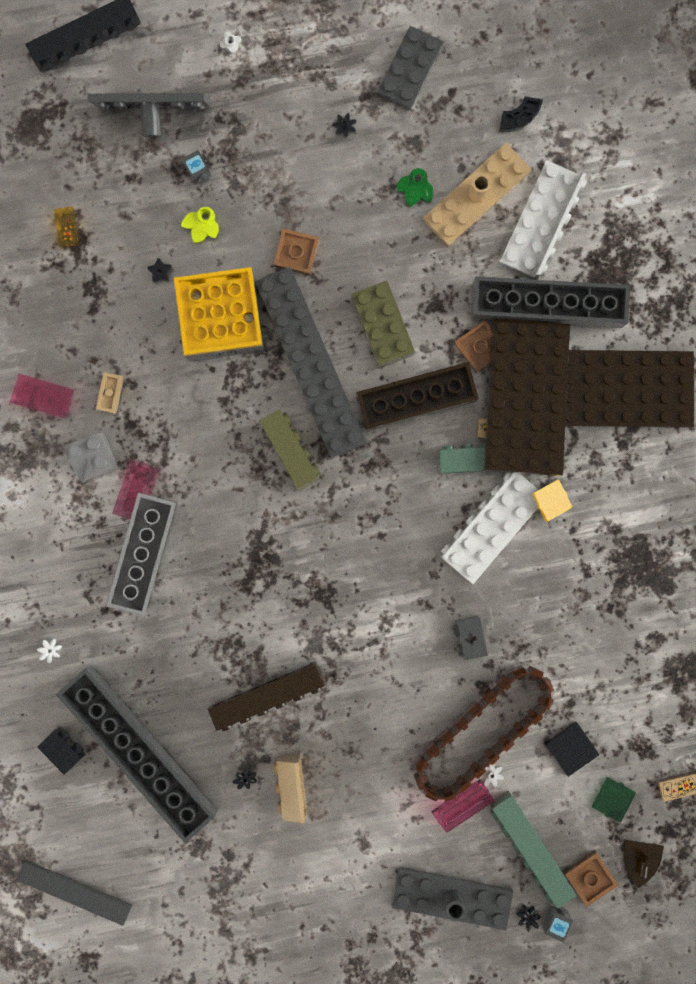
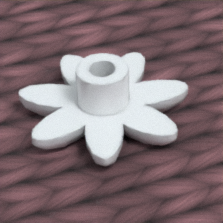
[37,639,62,664]
[480,764,504,787]

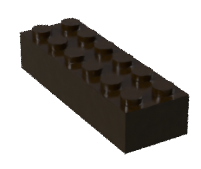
[356,362,479,432]

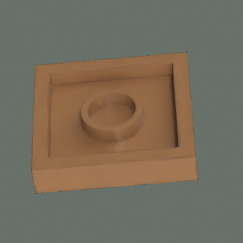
[273,228,319,275]
[454,320,492,373]
[564,851,619,907]

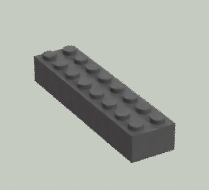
[471,276,630,328]

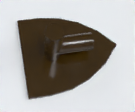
[624,840,664,888]

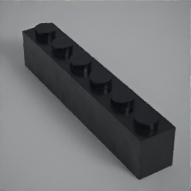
[25,0,141,72]

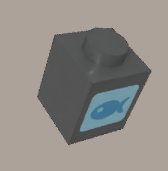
[182,150,211,185]
[542,905,573,943]

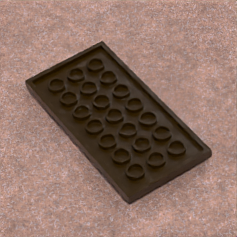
[484,319,570,476]
[565,350,694,428]

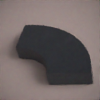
[499,96,543,132]

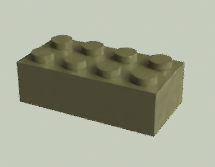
[351,280,415,369]
[259,409,320,491]

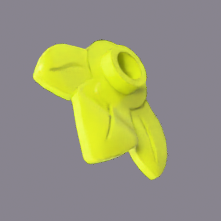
[181,207,219,243]

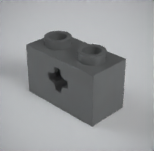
[453,616,488,660]

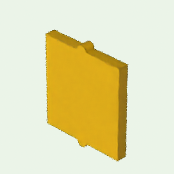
[532,479,572,522]

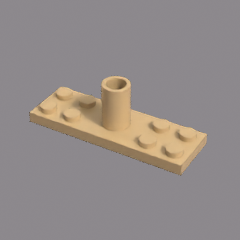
[423,142,532,247]

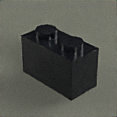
[37,727,86,775]

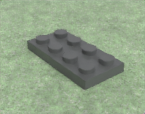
[377,25,444,111]

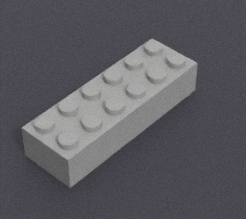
[106,493,176,616]

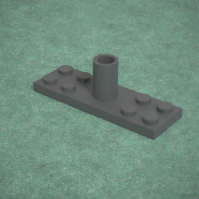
[88,93,209,137]
[391,867,513,931]

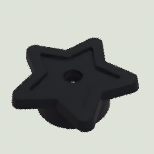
[147,258,172,282]

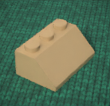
[273,754,307,823]

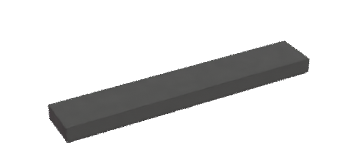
[16,860,132,926]

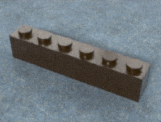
[208,662,325,732]

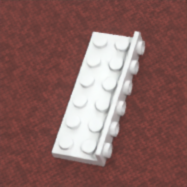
[499,160,587,280]
[440,473,538,584]

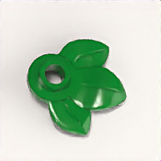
[396,168,433,207]

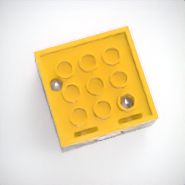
[174,267,265,362]

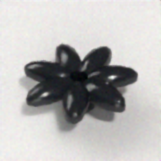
[332,113,357,138]
[232,769,257,789]
[516,905,541,932]

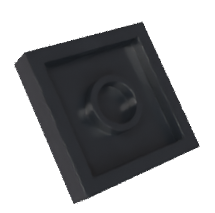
[545,722,600,777]

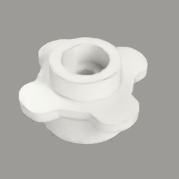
[220,31,242,53]

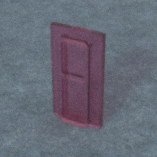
[10,373,74,418]
[112,460,160,519]
[431,779,494,833]

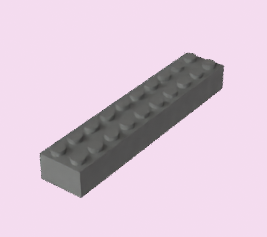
[255,267,366,459]
[56,665,218,843]

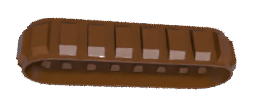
[414,665,554,802]

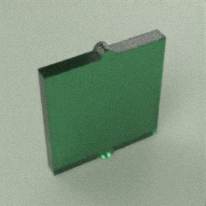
[592,777,636,823]

